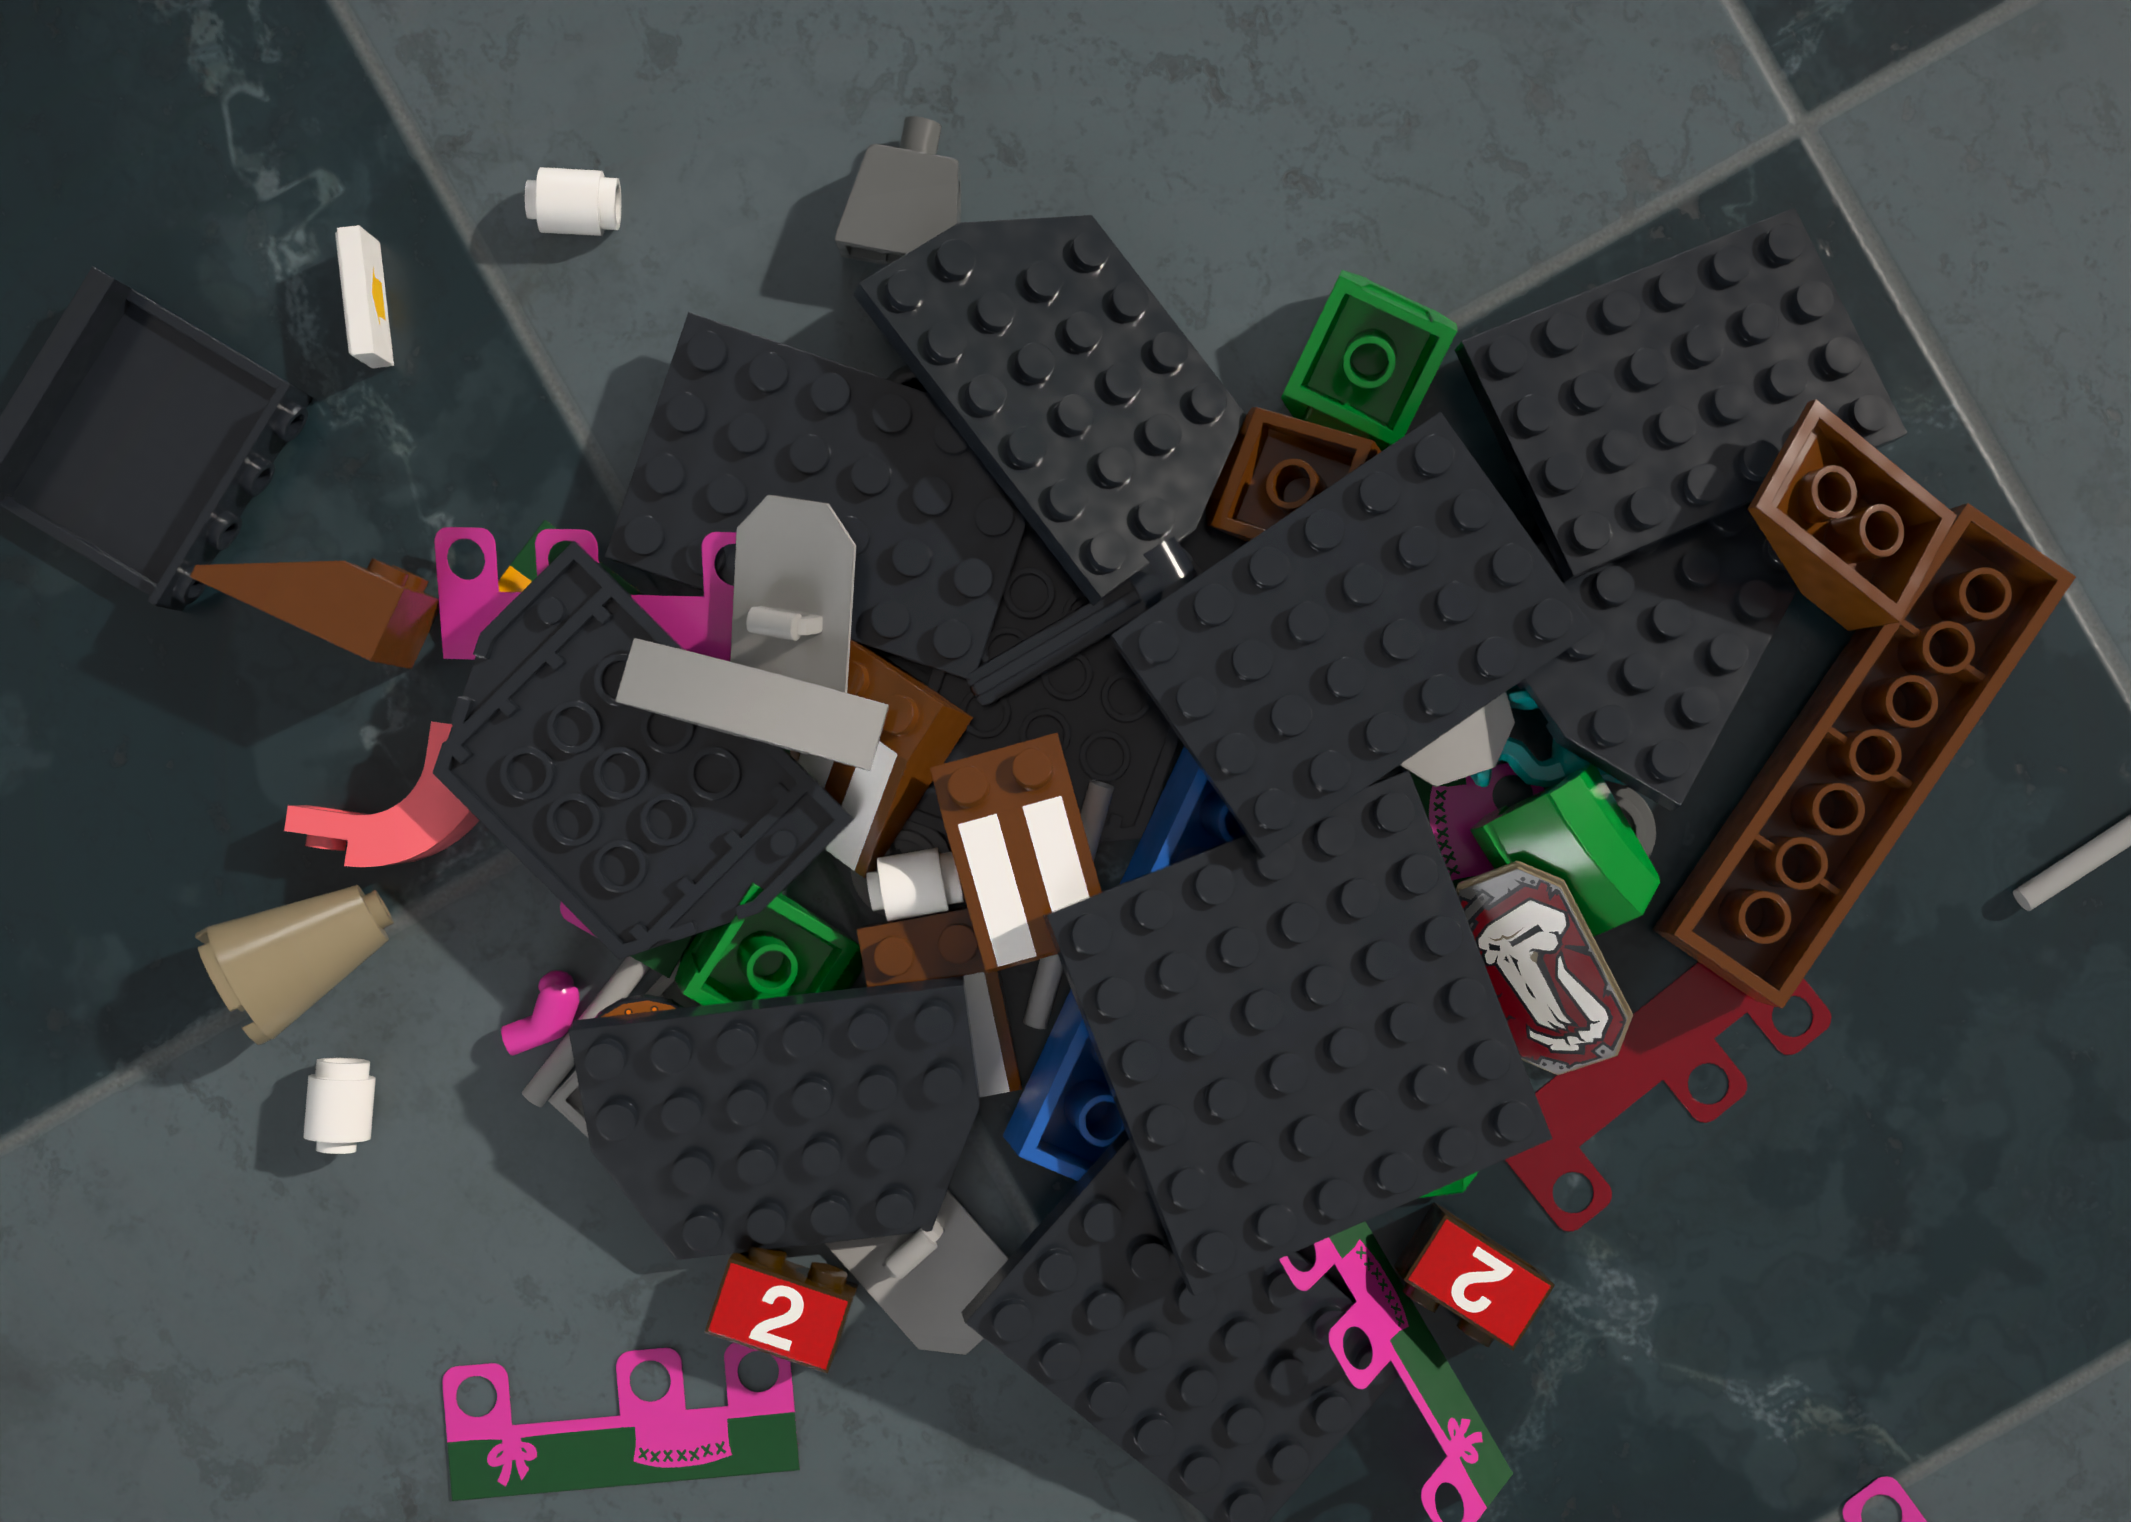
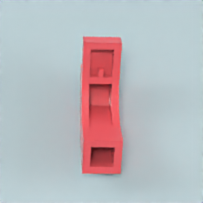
[284,721,480,867]

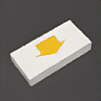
[335,225,394,368]

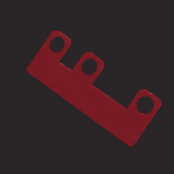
[1505,962,1831,1232]

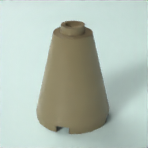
[195,885,394,1045]

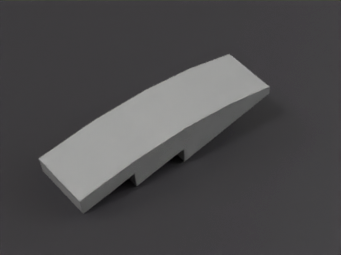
[615,638,889,771]

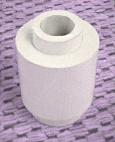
[525,167,621,236]
[866,848,964,922]
[303,1058,376,1154]

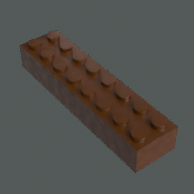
[1652,503,2076,1009]

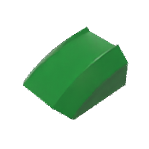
[1281,270,1457,451]
[1470,763,1660,937]
[675,882,862,1006]

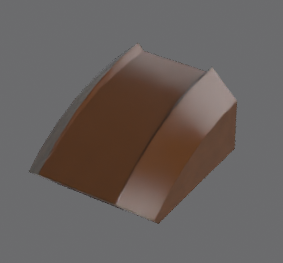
[1205,407,1382,542]

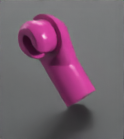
[501,970,579,1056]

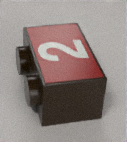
[1394,1202,1555,1351]
[704,1245,859,1374]

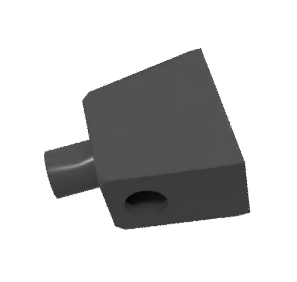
[835,116,961,265]

